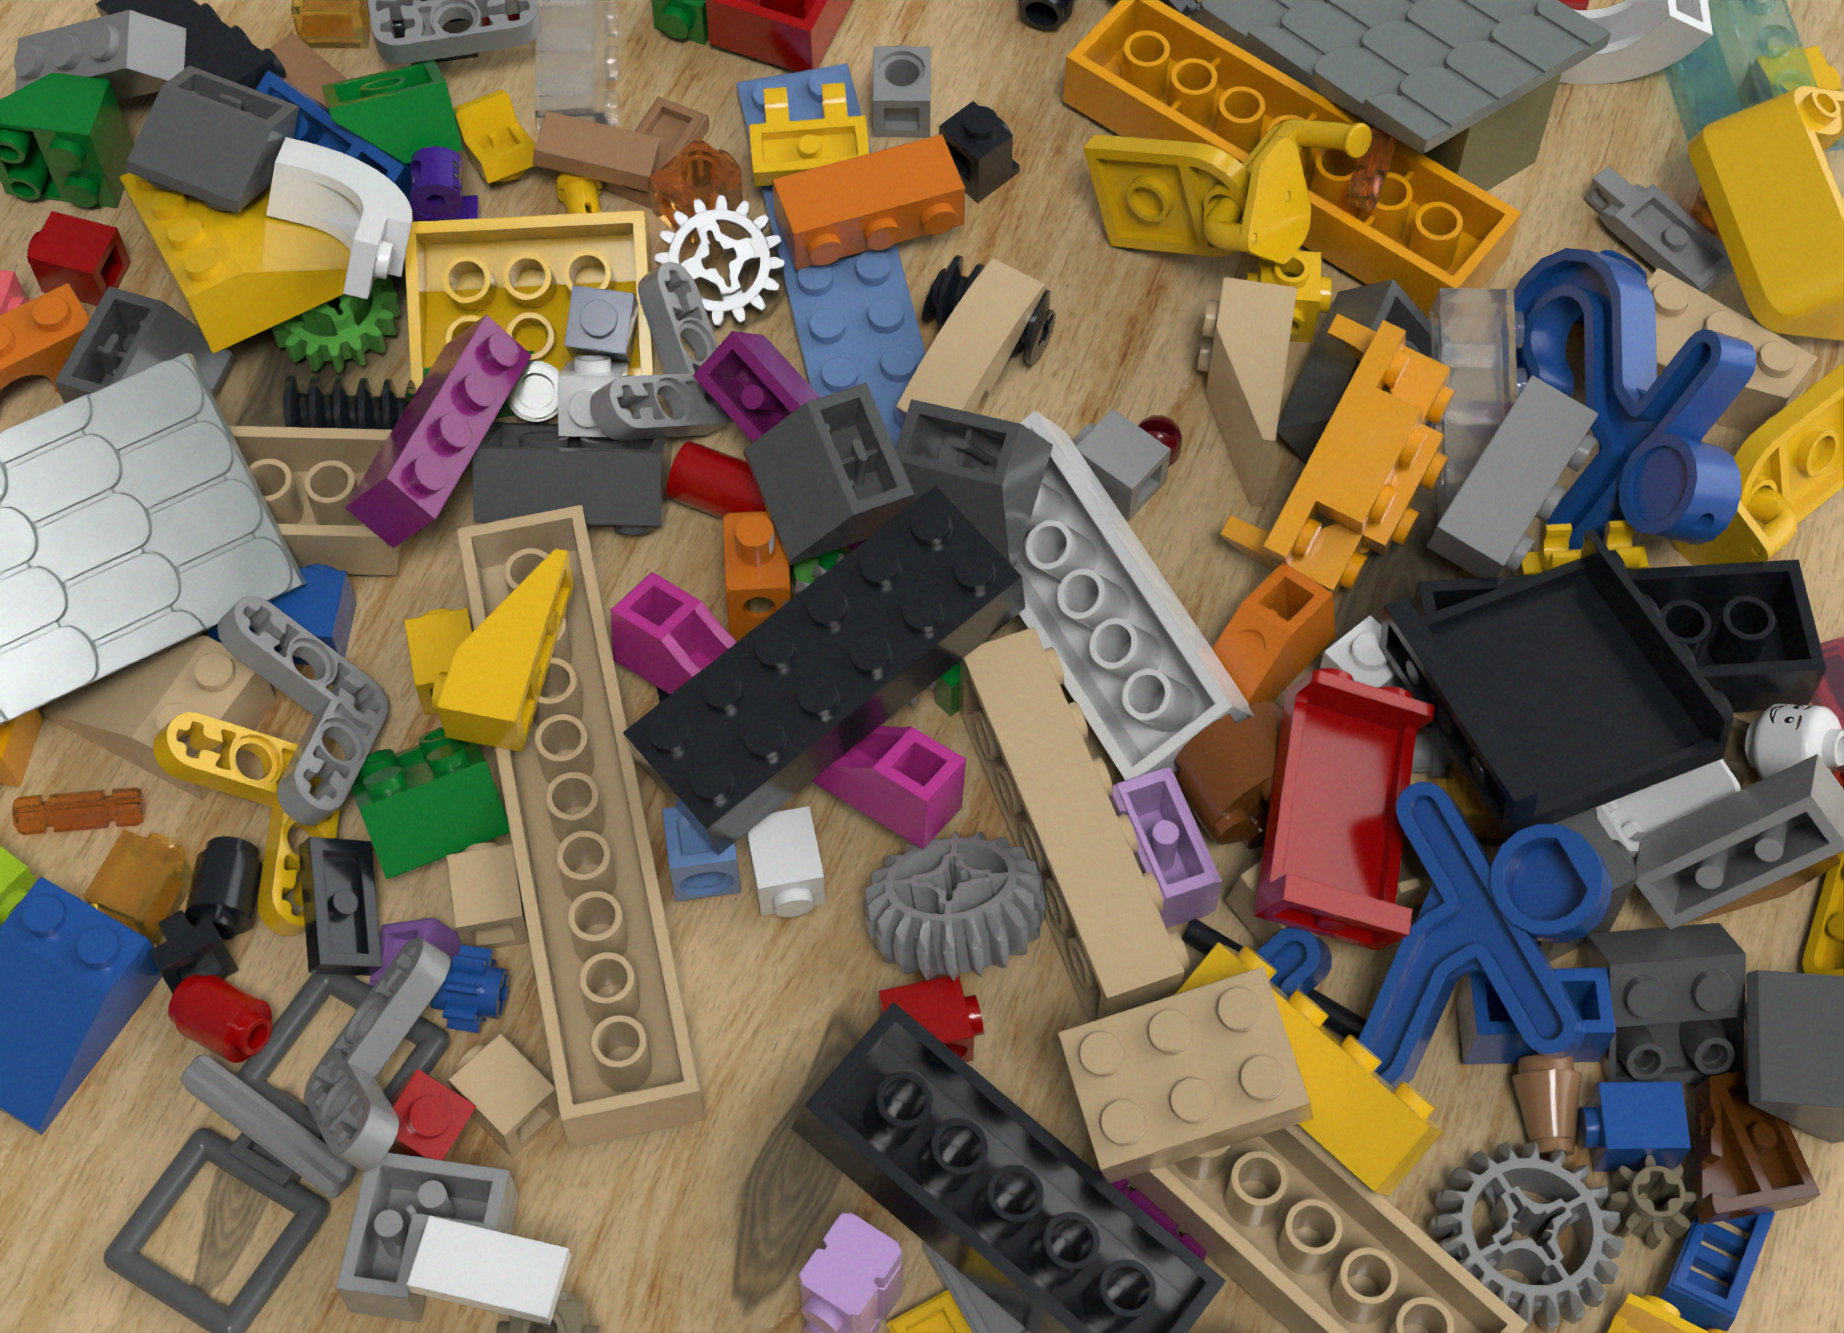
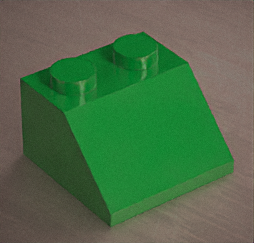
[321,60,463,164]

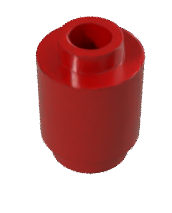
[168,974,272,1063]

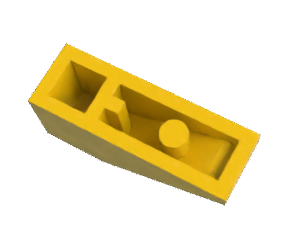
[432,549,574,752]

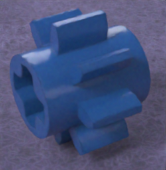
[430,944,510,1033]

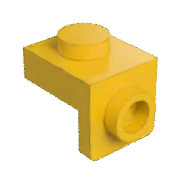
[453,89,536,184]

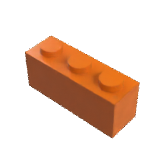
[772,134,965,270]

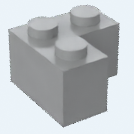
[336,1153,519,1323]

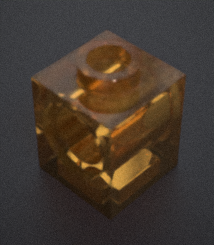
[649,137,743,245]

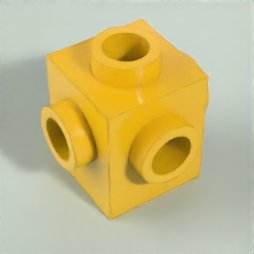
[1245,250,1332,343]

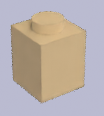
[446,842,530,949]
[448,1033,560,1158]

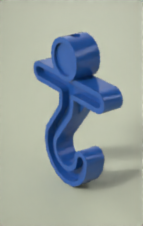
[1496,248,1757,550]
[1256,782,1612,1089]

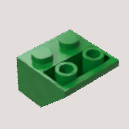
[0,72,134,208]
[351,727,510,880]

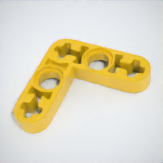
[153,712,341,937]

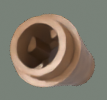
[1512,1054,1582,1158]

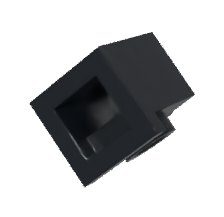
[939,101,1020,203]

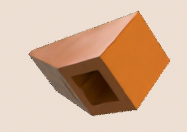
[1212,562,1336,705]

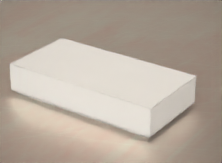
[407,1216,571,1325]

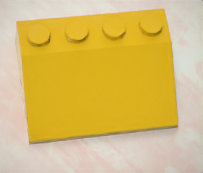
[120,173,378,354]
[405,210,654,391]

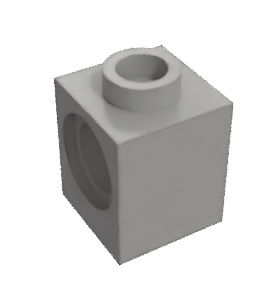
[873,45,931,138]

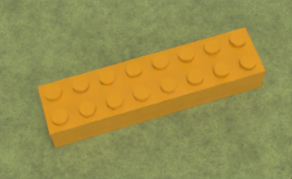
[1063,0,1522,331]

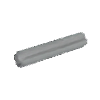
[180,1055,356,1198]

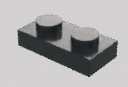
[298,837,382,976]

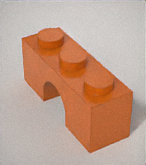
[0,283,90,420]

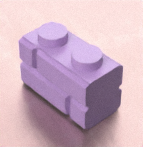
[1108,768,1222,929]
[798,1212,903,1333]

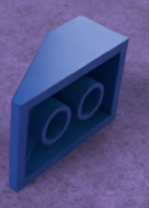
[0,877,162,1135]

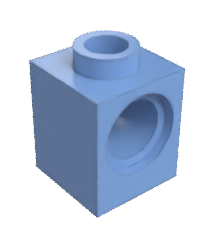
[662,807,741,902]

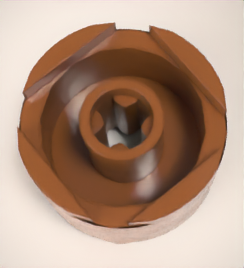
[1173,701,1283,849]

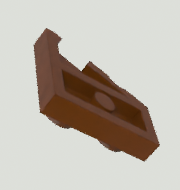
[1695,1071,1821,1225]

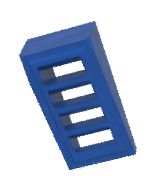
[1659,1209,1775,1332]

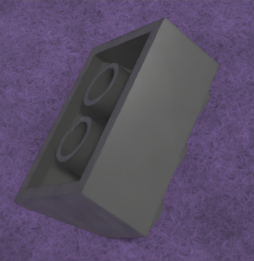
[1277,279,1461,463]
[472,422,673,535]

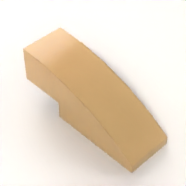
[896,258,1047,417]

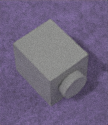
[1073,409,1171,521]

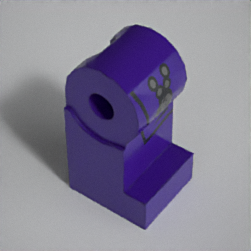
[410,146,481,222]

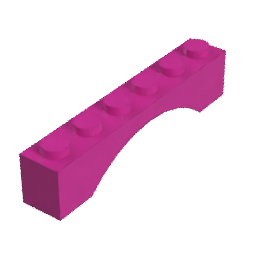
[610,572,966,850]

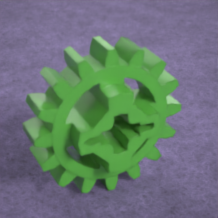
[271,274,401,372]

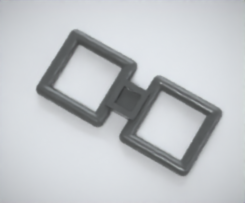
[103,973,450,1333]

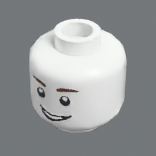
[1745,704,1844,780]

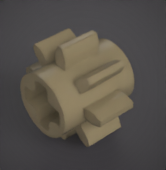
[1604,1155,1697,1250]

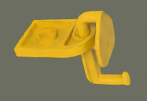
[1083,119,1372,264]
[1672,364,1844,565]

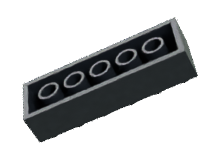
[623,486,1025,856]
[1412,559,1827,728]
[791,1002,1226,1333]

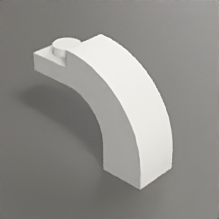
[1559,0,1713,84]
[266,137,412,299]

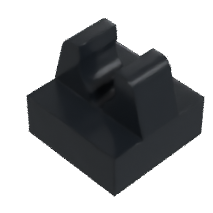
[149,910,239,994]

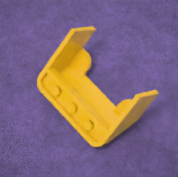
[1688,86,1844,341]

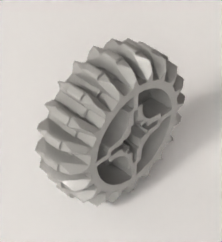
[864,831,1047,982]
[1429,1141,1624,1333]

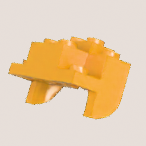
[1220,313,1456,600]

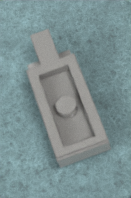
[1585,166,1734,294]

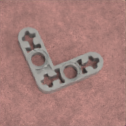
[367,0,541,64]
[590,261,733,441]
[217,596,389,826]
[304,937,451,1172]

